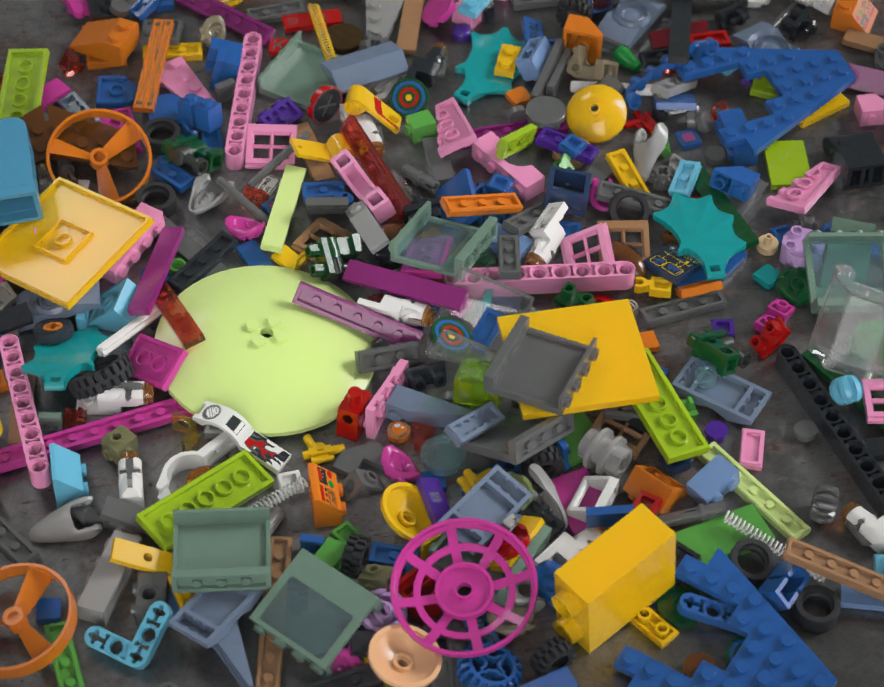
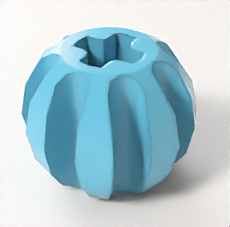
[829,375,863,406]

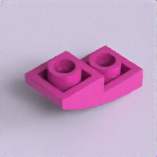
[60,0,88,19]
[41,78,72,112]
[753,298,796,333]

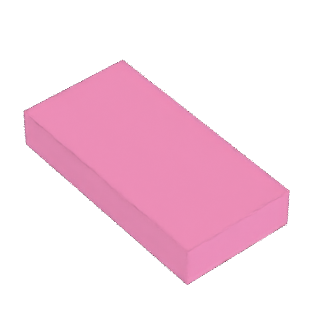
[739,428,765,471]

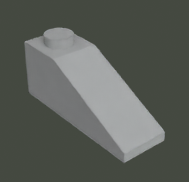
[345,200,390,254]

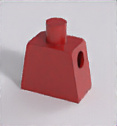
[336,386,373,442]

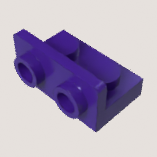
[256,97,304,138]

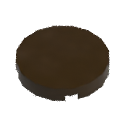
[324,23,364,54]

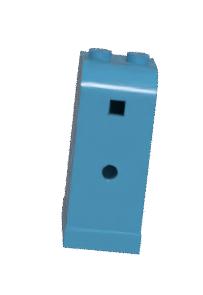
[0,117,43,226]

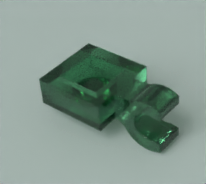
[472,250,496,268]

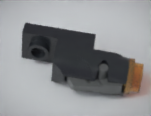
[405,43,448,88]

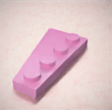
[160,56,215,101]
[435,97,478,158]
[766,161,841,215]
[363,359,409,440]

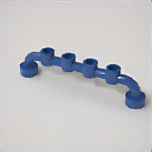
[624,38,719,110]

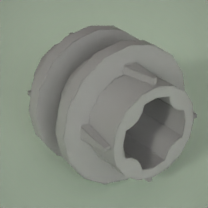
[577,428,633,478]

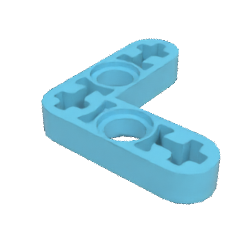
[84,601,173,670]

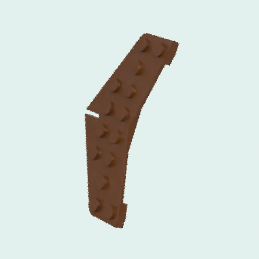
[20,104,139,171]

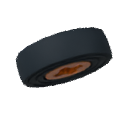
[33,318,74,345]

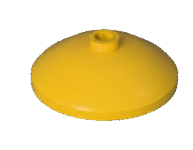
[566,84,627,143]
[380,482,432,541]

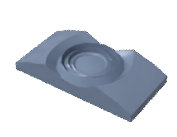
[597,0,667,49]
[731,21,800,49]
[16,280,100,333]
[671,356,772,425]
[437,465,533,555]
[168,590,265,649]

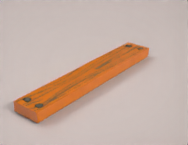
[133,19,174,113]

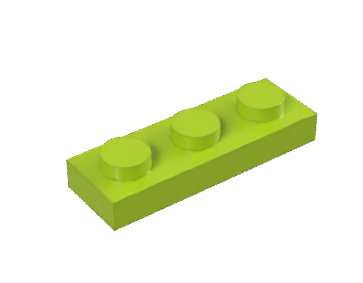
[495,123,538,160]

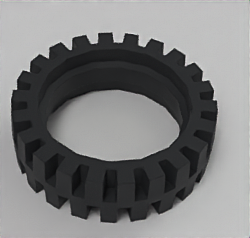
[67,350,135,400]

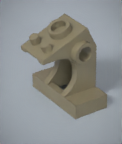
[566,45,619,81]

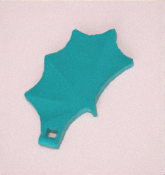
[453,27,524,106]
[653,192,746,281]
[21,325,111,391]

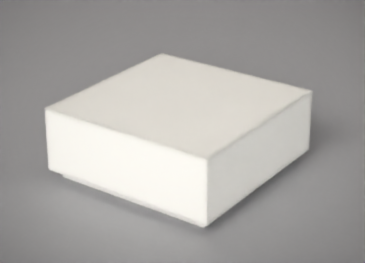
[276,470,304,495]

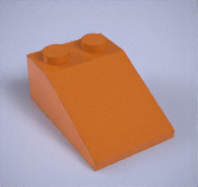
[69,18,140,65]

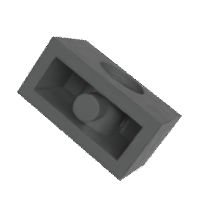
[131,572,169,626]

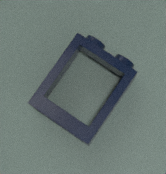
[543,166,591,217]

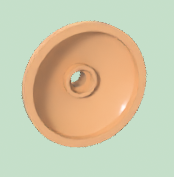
[368,624,442,687]

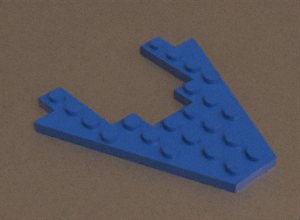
[675,46,856,156]
[613,548,837,687]

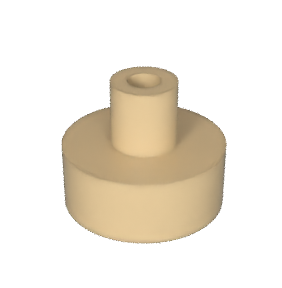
[756,233,779,256]

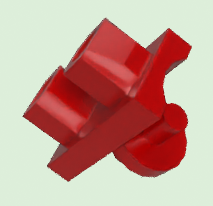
[749,316,792,360]

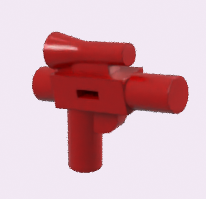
[623,110,657,136]

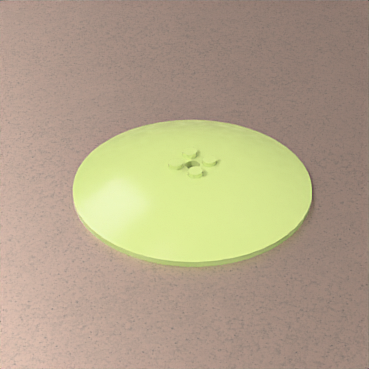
[155,265,375,437]

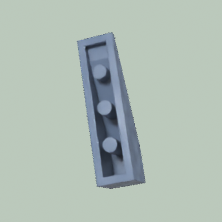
[386,384,473,428]
[212,619,254,687]

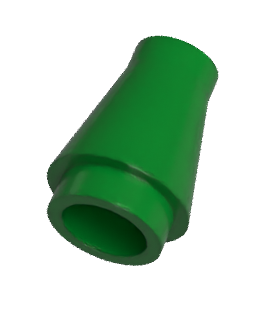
[612,45,642,73]

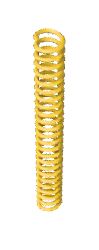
[308,3,337,61]

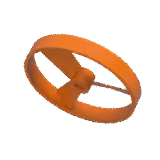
[46,109,152,205]
[0,563,78,679]

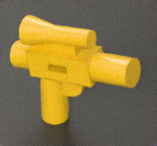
[302,434,345,465]
[456,468,491,495]

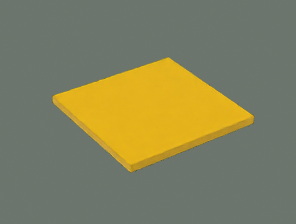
[0,177,154,310]
[497,299,660,420]

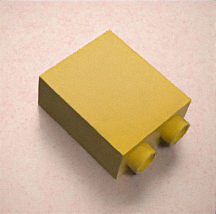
[551,503,676,654]

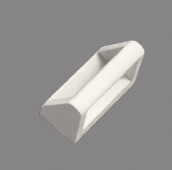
[566,476,619,528]

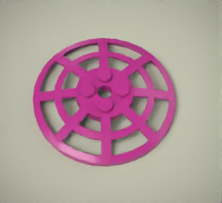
[390,517,538,658]

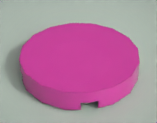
[422,0,456,27]

